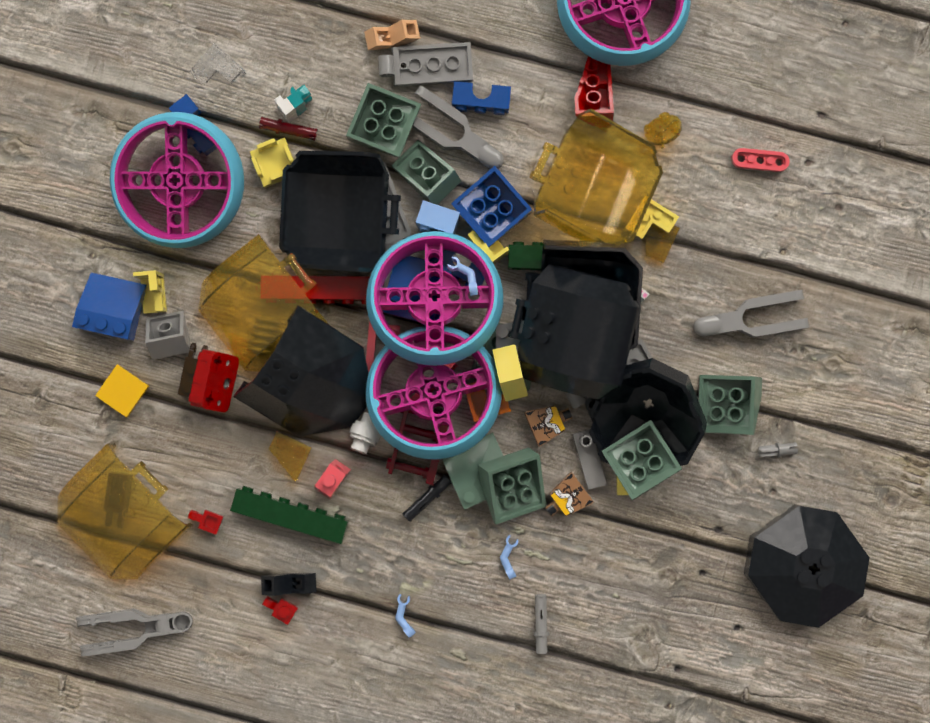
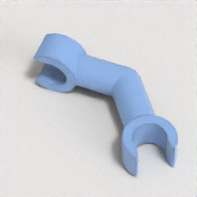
[447,257,478,296]
[500,535,518,580]
[395,594,416,638]

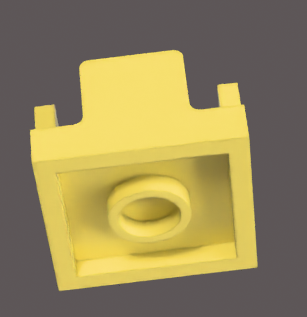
[250,138,294,188]

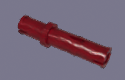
[259,116,318,141]

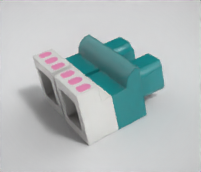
[274,85,313,123]

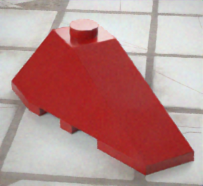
[574,56,614,126]

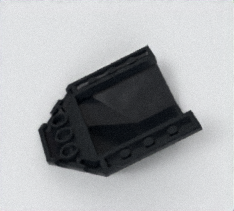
[233,305,369,437]

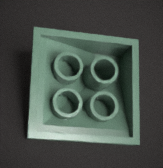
[699,375,762,435]
[602,420,682,501]
[442,432,503,510]

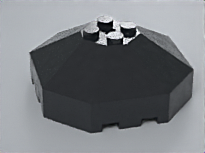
[585,358,707,466]
[744,504,870,628]

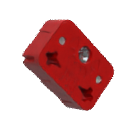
[189,349,239,413]

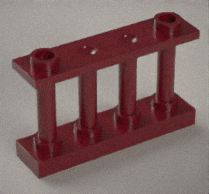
[386,399,451,485]

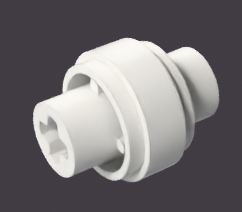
[349,412,381,454]

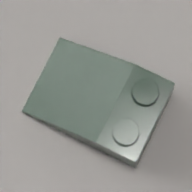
[391,140,461,205]

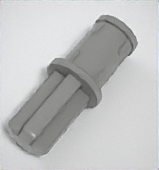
[758,442,798,458]

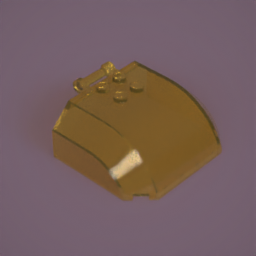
[529,109,663,245]
[198,234,331,372]
[57,443,193,579]

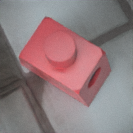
[314,459,351,500]

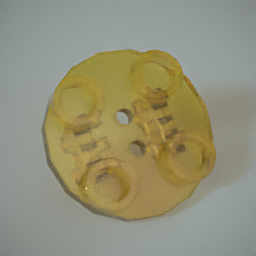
[644,112,682,149]

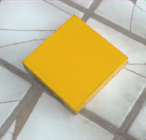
[95,364,149,417]

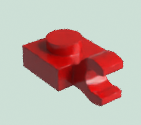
[187,510,224,535]
[262,596,298,625]

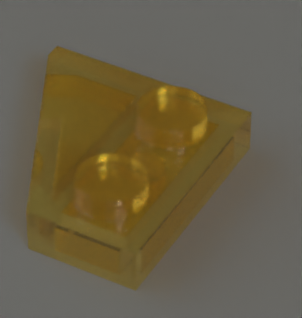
[645,224,680,263]
[269,431,312,481]

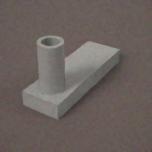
[572,429,607,490]

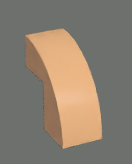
[364,20,420,50]

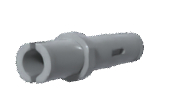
[534,594,549,654]

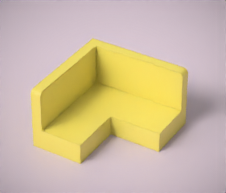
[624,196,679,240]
[467,230,509,264]
[133,270,167,314]
[492,345,528,401]

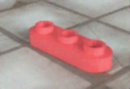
[731,148,790,172]

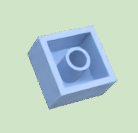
[416,200,460,234]

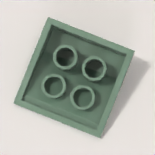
[346,83,421,158]
[478,447,546,525]

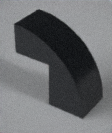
[261,573,317,596]

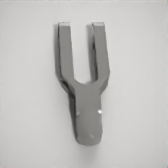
[412,86,504,169]
[693,290,809,338]
[76,608,193,656]

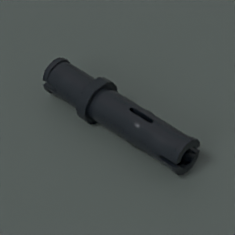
[402,474,452,522]

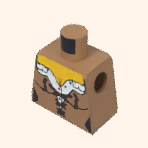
[524,405,573,446]
[545,472,594,516]

